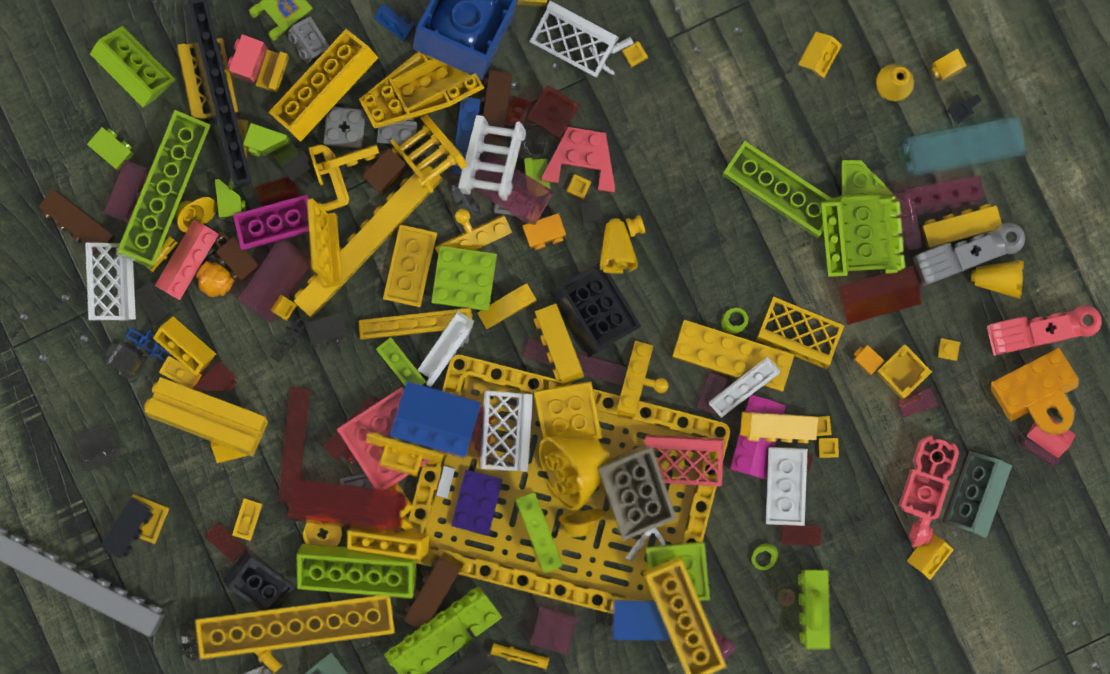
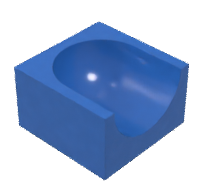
[413,0,518,80]

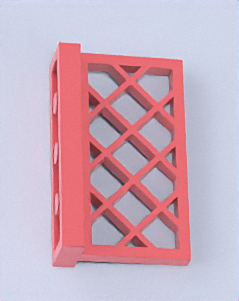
[645,434,725,486]

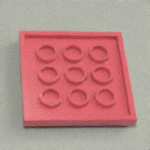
[337,387,443,494]

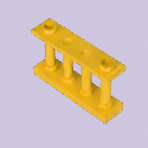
[390,114,468,192]

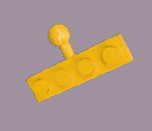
[435,209,512,254]
[616,341,669,417]

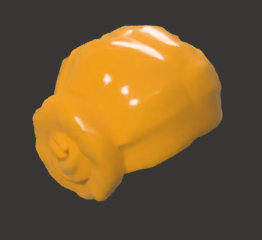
[195,261,234,297]

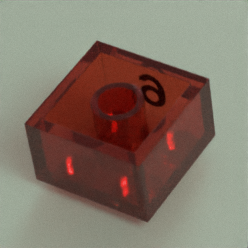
[527,85,580,140]

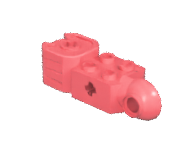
[987,305,1102,355]
[899,436,959,547]

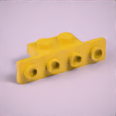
[366,433,443,476]

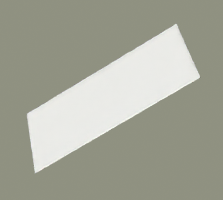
[436,466,455,498]

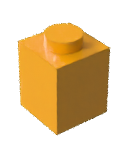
[853,345,884,376]

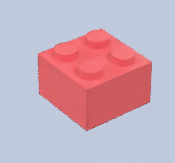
[227,35,267,84]

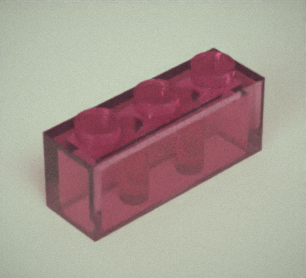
[104,160,149,223]

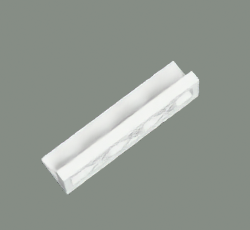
[417,311,474,387]

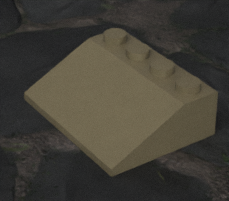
[598,444,676,540]

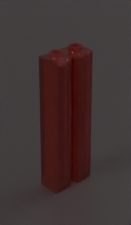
[287,480,407,534]

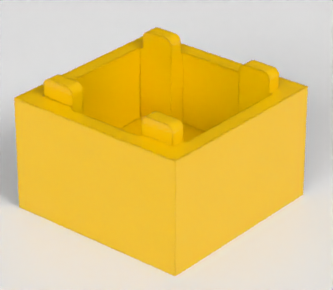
[875,344,932,400]

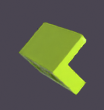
[524,158,551,198]

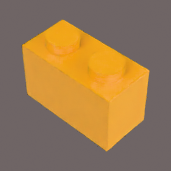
[523,213,566,251]

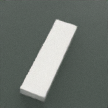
[709,356,780,418]

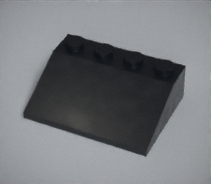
[550,262,641,357]

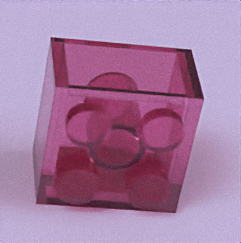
[530,607,578,655]

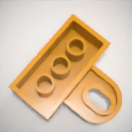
[991,348,1079,435]

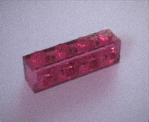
[903,175,985,216]

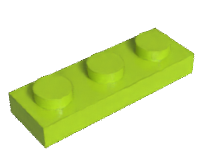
[376,337,427,386]

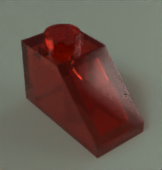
[193,361,238,392]

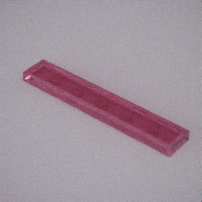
[523,339,628,386]

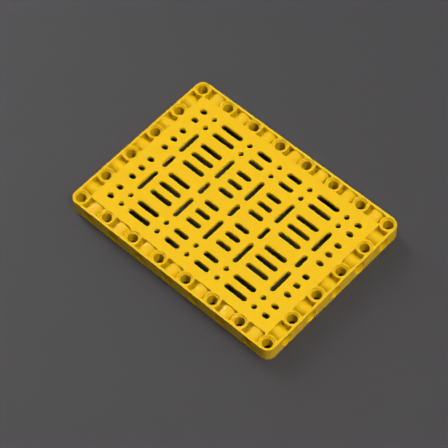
[408,355,730,614]

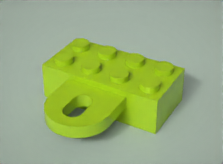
[798,569,830,649]

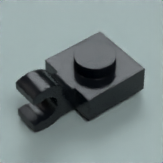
[947,95,982,125]

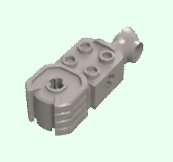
[913,222,1025,286]

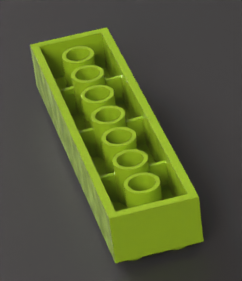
[116,110,210,268]

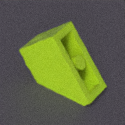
[215,179,247,220]

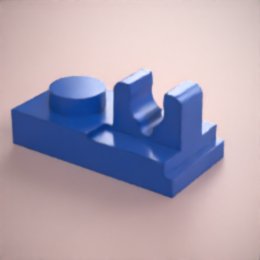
[374,4,415,42]

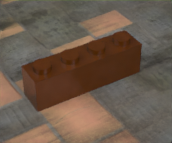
[480,70,513,146]
[38,189,116,255]
[403,552,464,630]

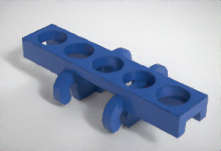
[126,328,173,362]

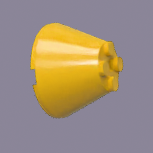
[539,437,611,511]

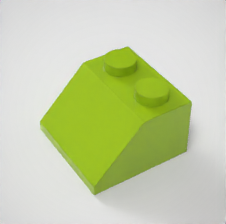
[243,123,291,157]

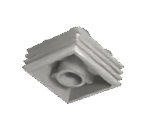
[323,107,366,149]

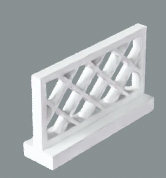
[530,1,619,77]
[85,243,136,321]
[480,391,533,472]

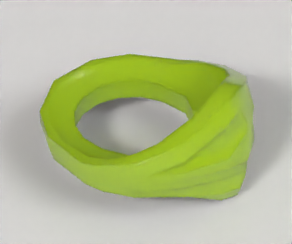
[721,308,748,334]
[751,543,778,570]

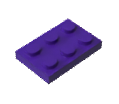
[451,470,503,535]

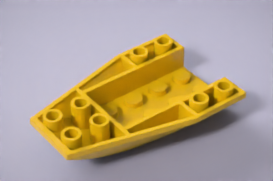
[359,51,484,128]

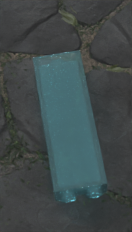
[903,116,1027,177]

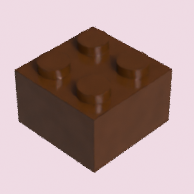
[363,148,408,196]

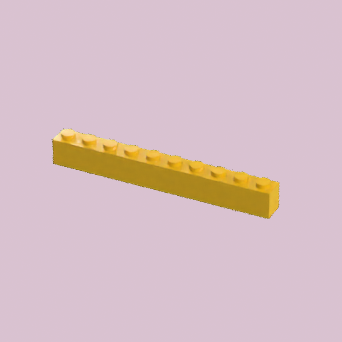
[294,166,443,318]

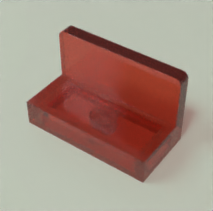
[257,176,299,207]

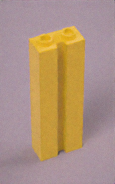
[144,377,268,457]

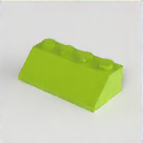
[90,26,175,107]

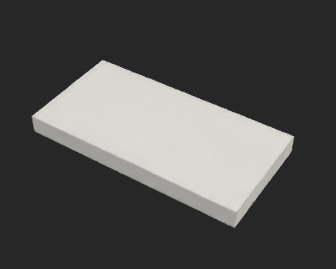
[766,447,807,526]

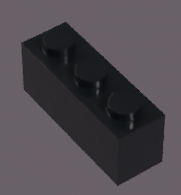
[100,497,154,559]

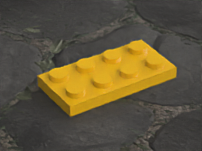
[383,225,437,308]

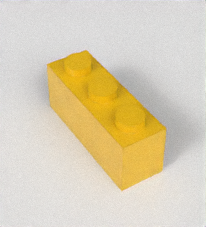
[153,316,216,376]

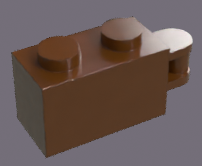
[215,231,260,282]

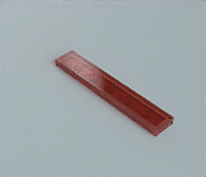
[278,387,310,504]

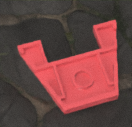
[541,127,615,193]

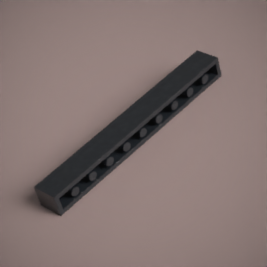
[184,0,252,190]

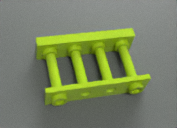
[516,493,563,573]

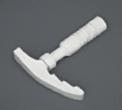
[589,37,634,75]
[625,528,666,562]

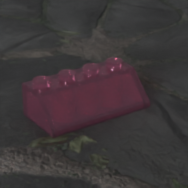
[474,153,554,225]
[238,239,312,323]

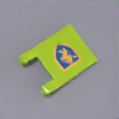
[249,0,313,41]

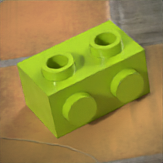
[87,127,134,171]

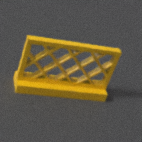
[177,38,238,120]
[307,199,342,288]
[756,297,844,370]

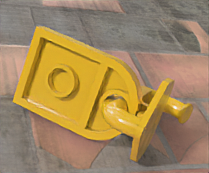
[309,144,379,211]

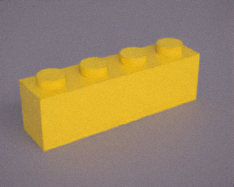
[920,204,1002,249]
[533,304,584,385]
[740,412,818,443]
[347,524,429,560]

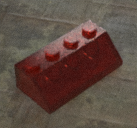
[837,266,922,325]

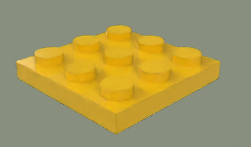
[534,381,602,439]

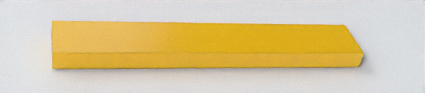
[358,308,473,340]

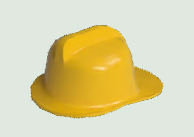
[174,197,217,232]
[559,509,605,537]

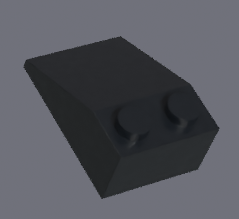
[223,550,296,611]

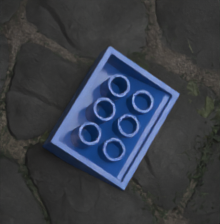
[390,381,481,459]

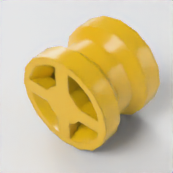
[625,215,646,237]

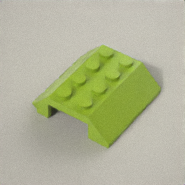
[821,193,905,277]

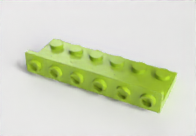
[384,586,502,674]

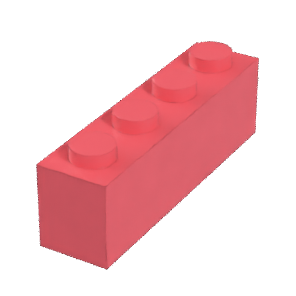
[155,220,219,300]

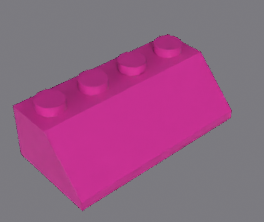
[233,195,310,250]
[729,395,786,480]

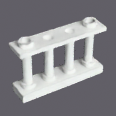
[458,115,526,201]

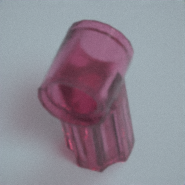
[897,387,939,418]
[709,626,737,662]

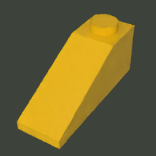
[477,283,537,330]

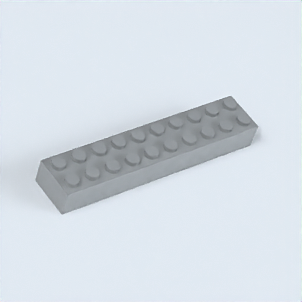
[0,526,165,637]

